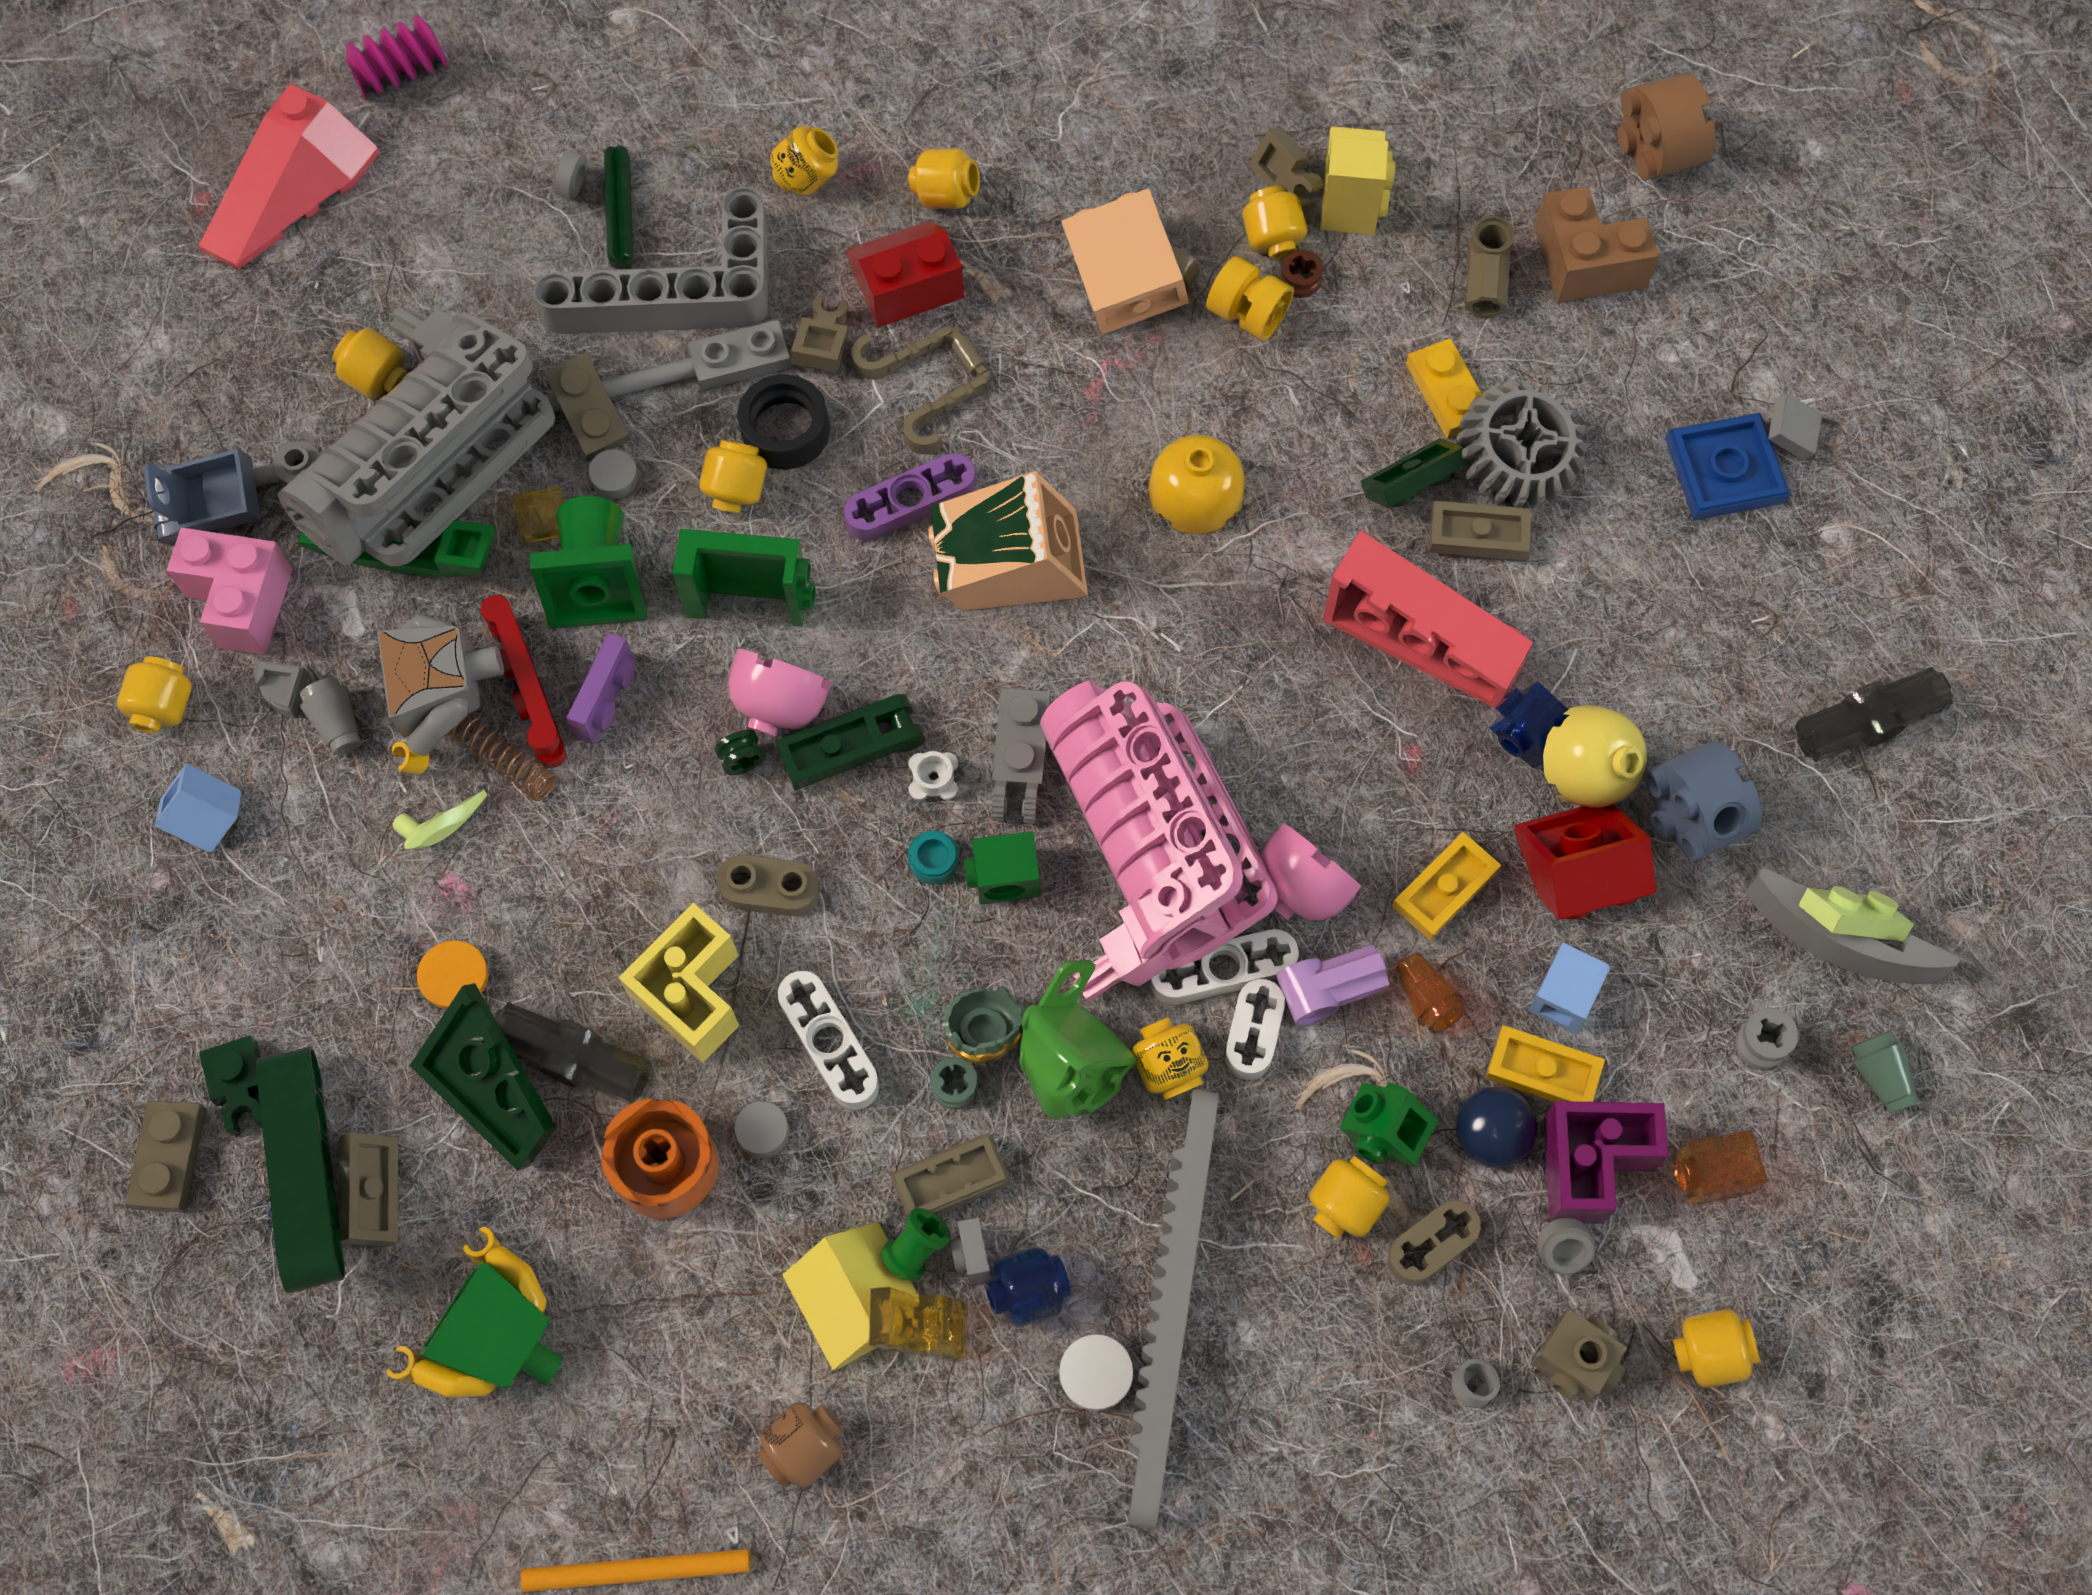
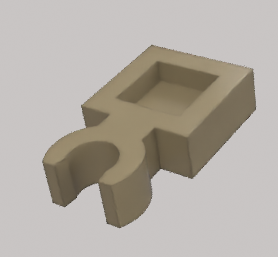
[1248,127,1325,210]
[791,295,848,373]

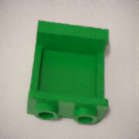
[672,529,816,626]

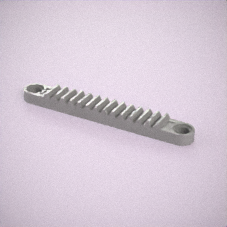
[1128,1089,1219,1530]

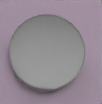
[554,150,588,199]
[588,449,639,499]
[734,1101,790,1158]
[1537,1218,1596,1275]

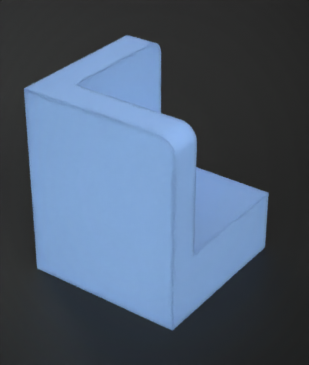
[155,763,241,852]
[1528,942,1610,1035]

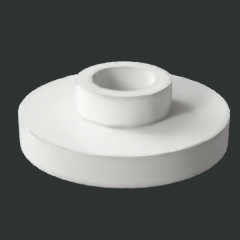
[1059,1334,1133,1411]

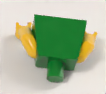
[386,1227,563,1398]

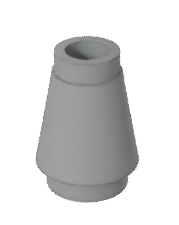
[300,677,362,755]

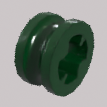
[714,730,766,775]

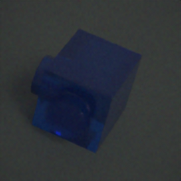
[1489,681,1570,768]

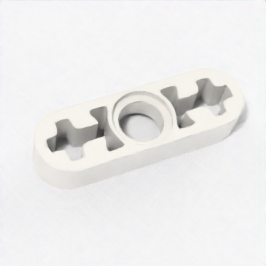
[1150,929,1299,1005]
[778,971,879,1110]

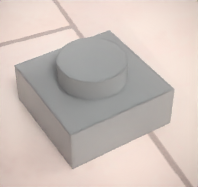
[950,1217,991,1285]

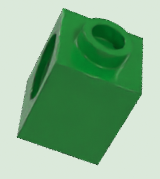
[964,831,1041,904]

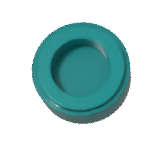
[908,831,959,885]

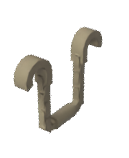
[851,325,991,454]

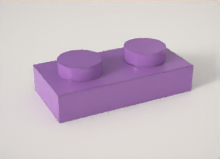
[566,633,636,744]

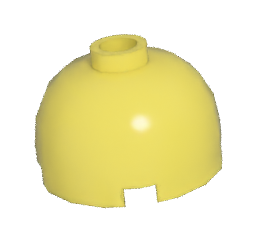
[1543,704,1647,808]

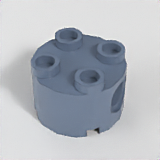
[1644,740,1762,862]

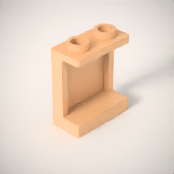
[1061,188,1189,335]

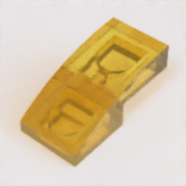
[869,1287,965,1359]

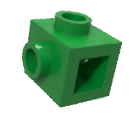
[1339,1083,1439,1166]

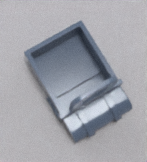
[143,448,261,544]

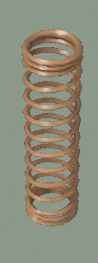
[446,713,557,801]

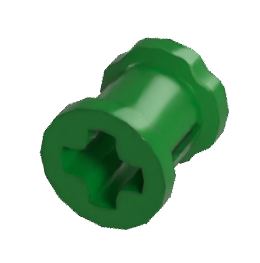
[880,1208,951,1282]

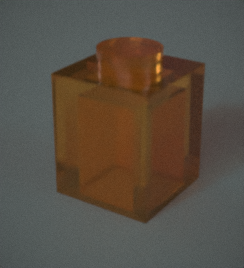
[1674,1129,1768,1206]

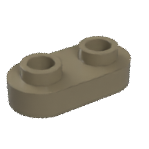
[717,855,820,916]

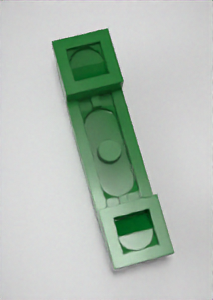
[298,520,496,577]

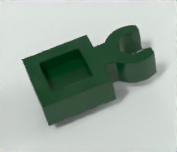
[199,1035,262,1137]

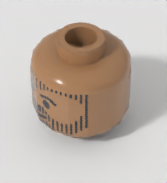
[758,1402,843,1487]

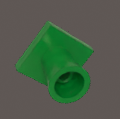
[530,495,648,629]

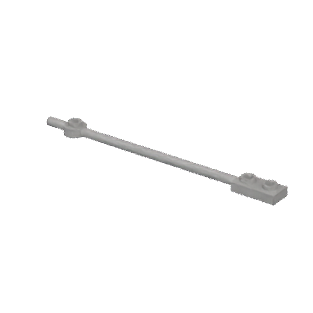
[253,319,792,488]

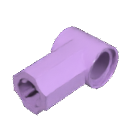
[1276,945,1390,1026]

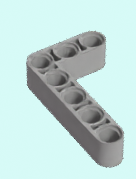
[533,186,769,334]

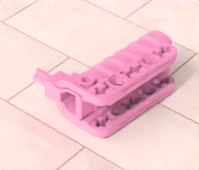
[1040,680,1278,1001]

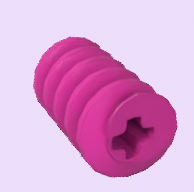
[345,15,448,100]

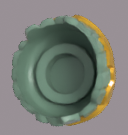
[943,986,1025,1064]

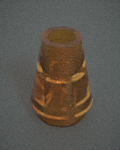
[1395,953,1465,1033]

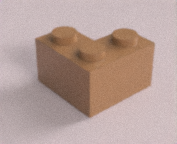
[1534,186,1659,303]

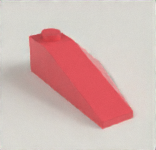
[199,84,380,269]

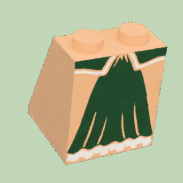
[928,471,1088,611]

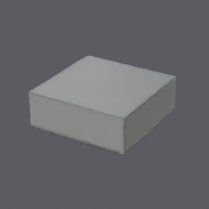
[1768,393,1822,460]

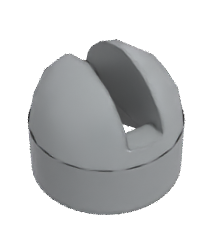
[1451,1358,1500,1408]

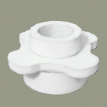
[908,751,959,801]

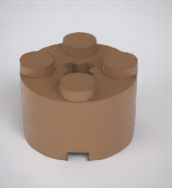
[1617,73,1715,181]

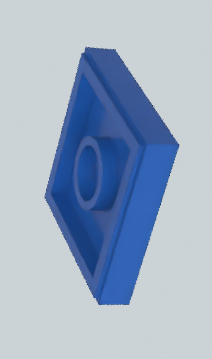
[1665,413,1790,521]

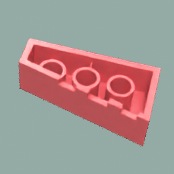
[1323,530,1533,710]

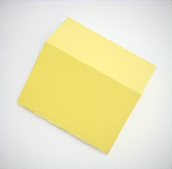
[782,1221,930,1372]

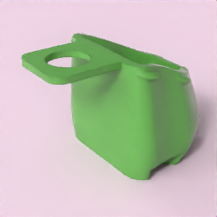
[1020,960,1138,1120]

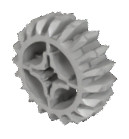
[1456,378,1589,509]

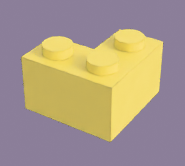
[1320,126,1396,235]
[618,903,739,1064]

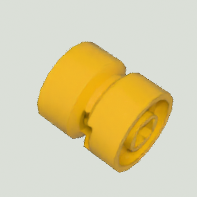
[1206,256,1294,341]

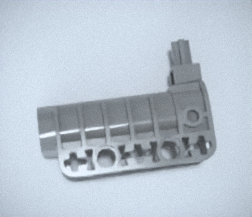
[278,307,555,566]

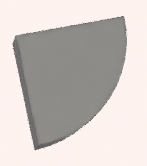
[254,660,308,718]

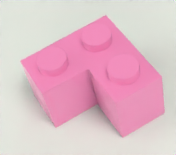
[166,528,293,655]

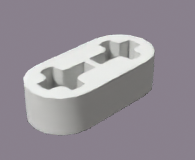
[1225,979,1285,1080]

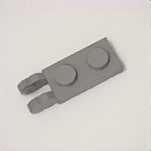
[992,688,1051,824]

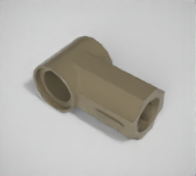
[1465,216,1515,319]

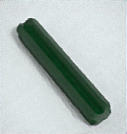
[604,145,634,269]

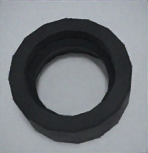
[736,374,830,470]

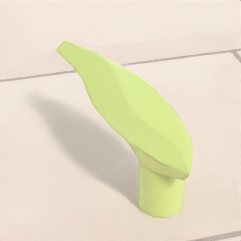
[393,790,488,849]

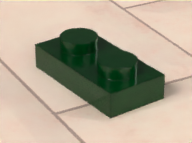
[1360,438,1470,508]

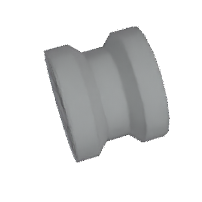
[1735,1007,1798,1070]

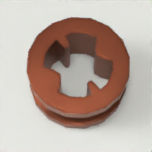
[1280,249,1324,298]

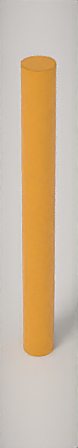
[520,1549,751,1592]

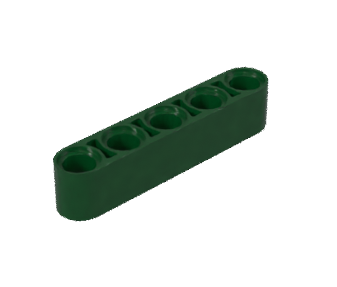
[256,1046,345,1294]

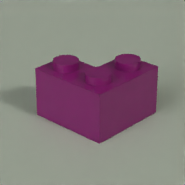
[1544,1101,1668,1224]

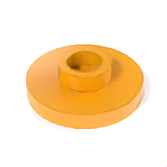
[417,940,488,1009]

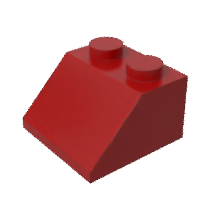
[845,221,964,328]
[1513,804,1656,920]

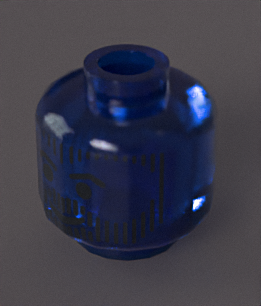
[985,1247,1071,1328]

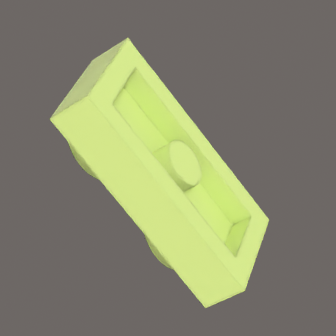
[1799,886,1914,942]

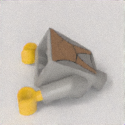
[377,614,504,775]

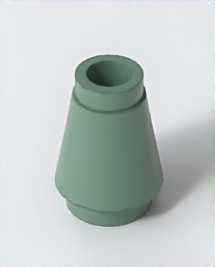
[1851,1030,1919,1114]

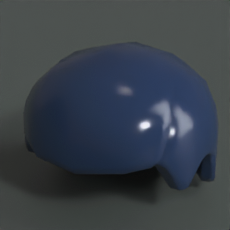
[1455,1086,1538,1168]

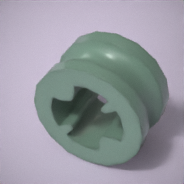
[930,1057,978,1109]

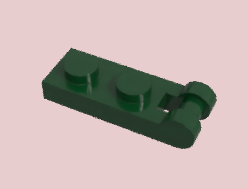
[775,694,925,791]

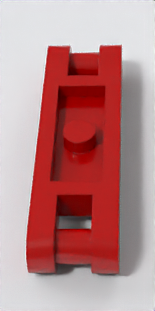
[480,595,567,768]

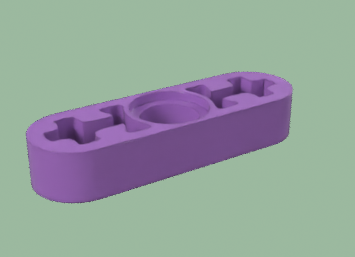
[844,453,976,541]

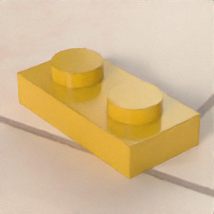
[1406,338,1482,439]
[1392,832,1502,941]
[1485,1025,1605,1102]

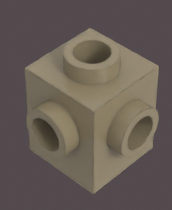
[1531,1308,1627,1402]

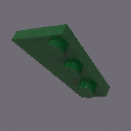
[410,983,557,1171]

